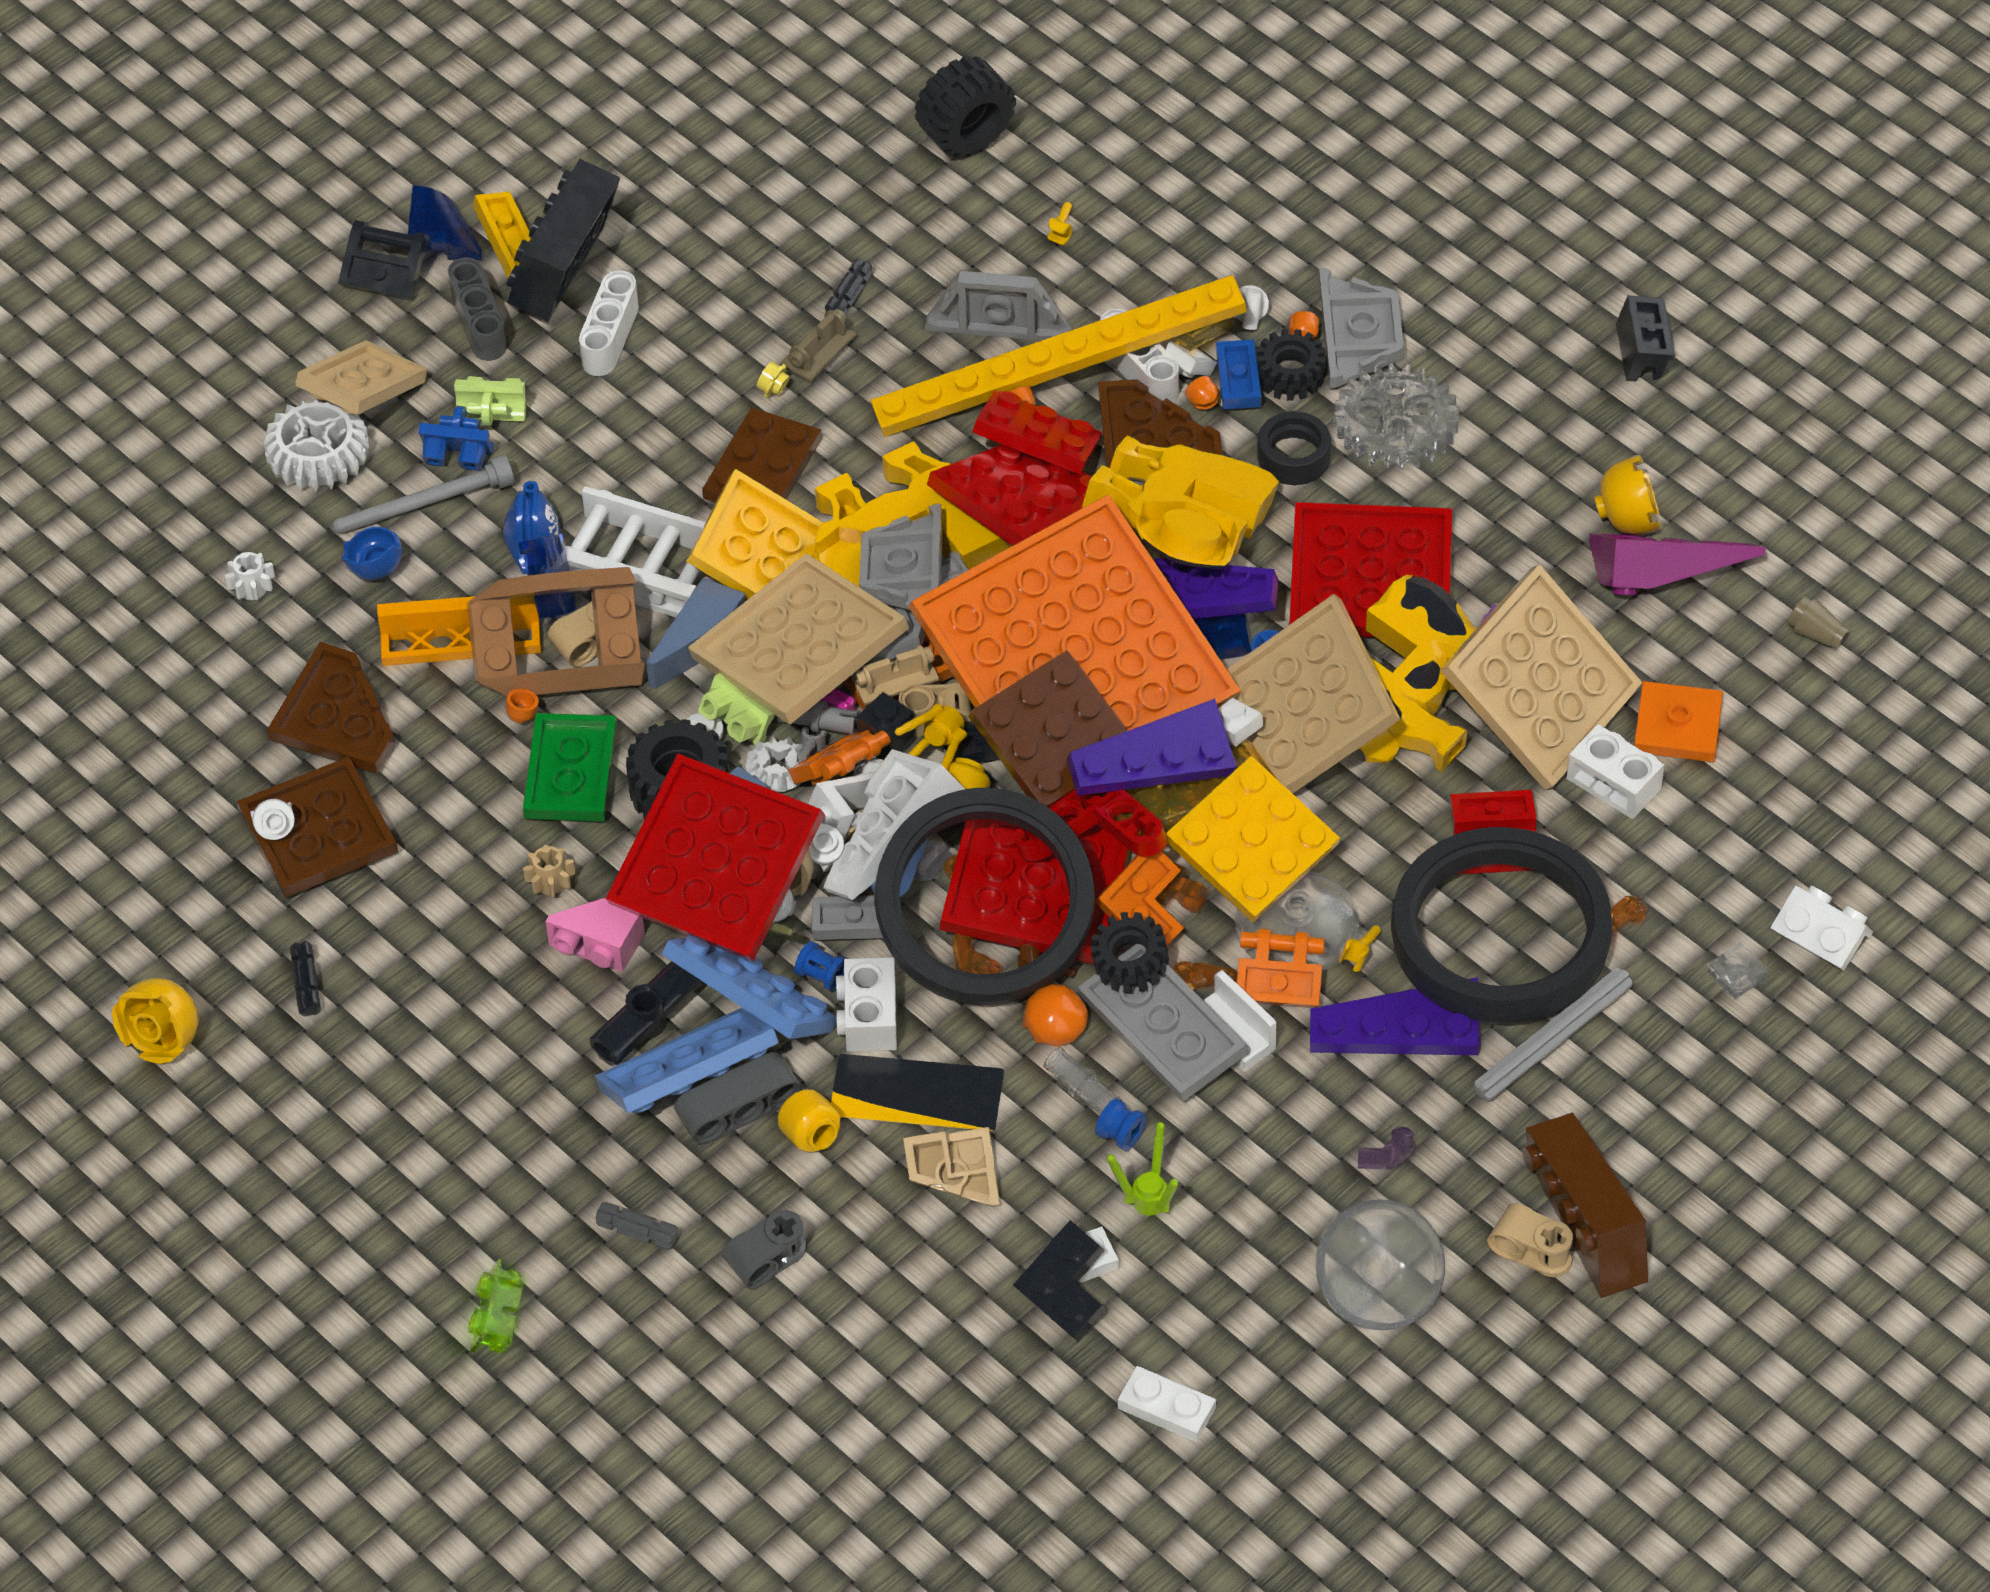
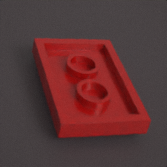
[972,390,1102,475]

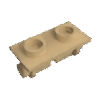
[850,645,939,706]

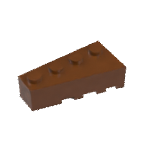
[1522,1112,1648,1298]

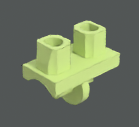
[454,376,526,426]
[698,673,775,745]

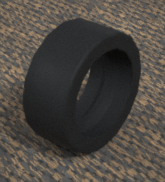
[1257,411,1331,486]

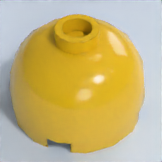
[1594,455,1662,536]
[112,978,199,1064]

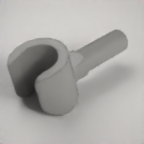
[797,727,826,761]

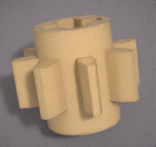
[523,845,575,897]

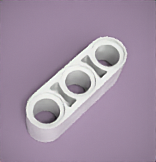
[579,270,639,376]
[1100,309,1179,402]

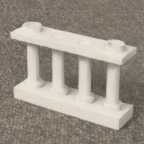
[545,486,706,617]

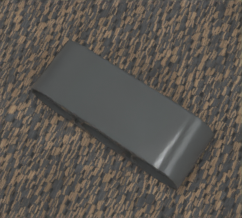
[448,257,507,361]
[674,1052,802,1144]

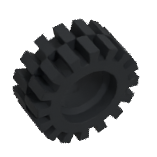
[1256,329,1326,401]
[1090,912,1169,993]

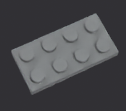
[1078,944,1248,1102]

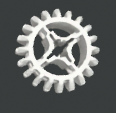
[264,398,369,492]

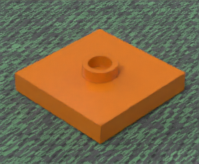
[1634,681,1723,762]

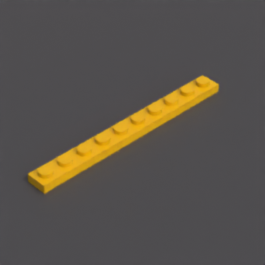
[871,275,1247,437]

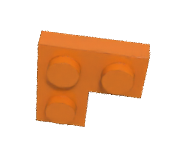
[1095,851,1184,946]

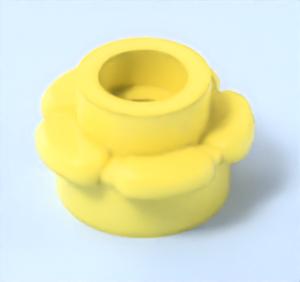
[756,361,790,398]

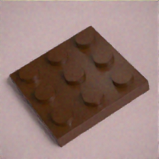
[968,650,1127,807]
[237,756,398,898]

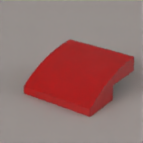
[1450,790,1537,875]

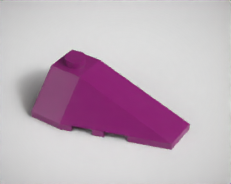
[1589,533,1766,595]

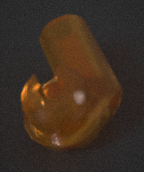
[951,934,1000,974]

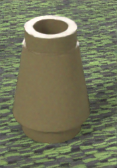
[1787,596,1850,650]

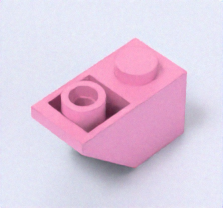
[546,898,645,972]

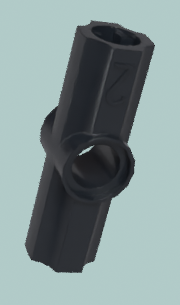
[590,961,701,1065]

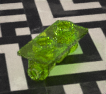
[468,1258,524,1353]

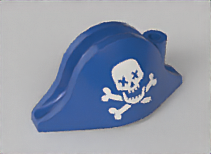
[503,481,561,574]

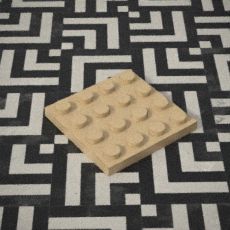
[688,553,909,725]
[1440,564,1642,790]
[1218,594,1400,794]

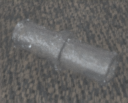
[1043,1047,1123,1115]

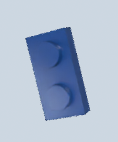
[1216,339,1261,409]

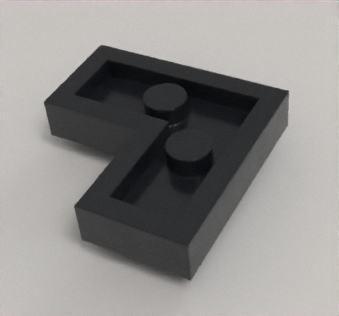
[1013,1220,1107,1342]

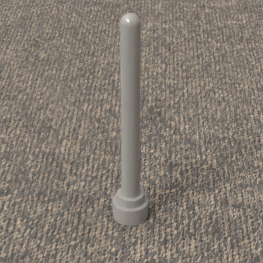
[332,455,515,534]

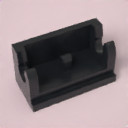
[1616,295,1675,381]

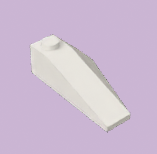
[823,749,965,900]

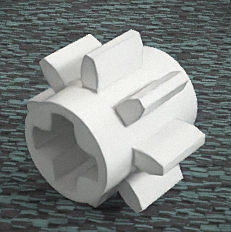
[225,552,275,600]

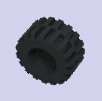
[915,56,1016,158]
[626,719,729,819]

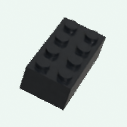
[506,159,621,322]

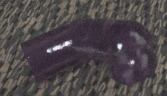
[1358,1127,1416,1170]

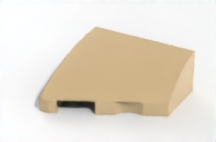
[903,1127,1001,1207]

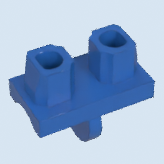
[418,405,495,471]

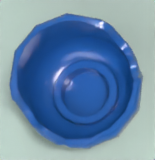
[341,526,402,581]

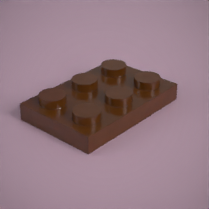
[702,407,822,503]

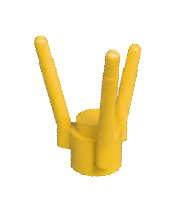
[895,703,967,771]

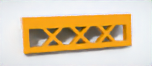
[377,595,541,666]

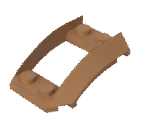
[467,567,645,697]

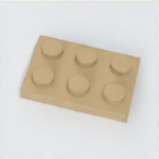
[295,340,427,415]

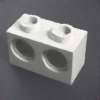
[1567,724,1664,819]
[836,957,897,1052]

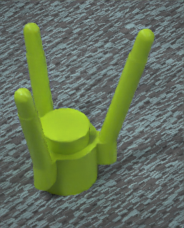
[1107,1122,1178,1216]

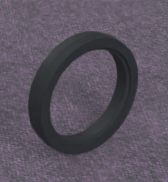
[874,788,1095,1005]
[1391,827,1613,1023]

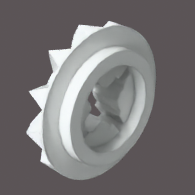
[746,736,810,792]

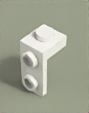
[808,772,875,840]

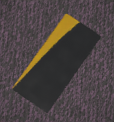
[831,1054,1004,1131]

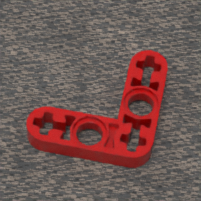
[1014,789,1167,861]

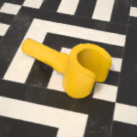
[1047,202,1073,246]
[1338,925,1381,972]

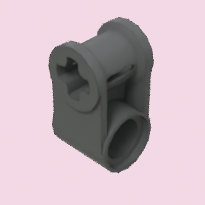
[722,1210,806,1289]

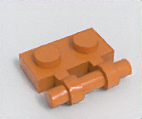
[788,730,890,785]
[1237,929,1325,1008]

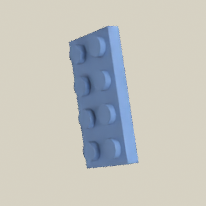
[662,935,837,1039]
[595,1008,779,1113]

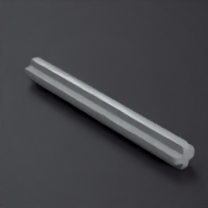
[1473,968,1633,1101]

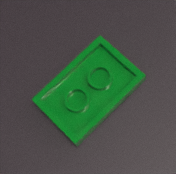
[523,713,617,822]

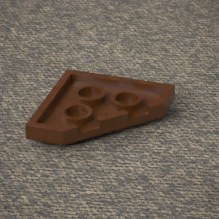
[1098,379,1223,468]
[267,642,395,774]

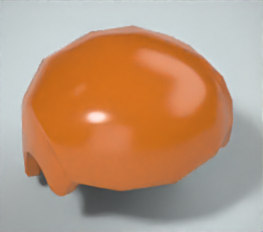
[1022,984,1088,1047]

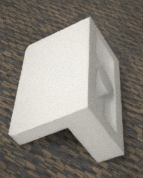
[1203,970,1276,1072]

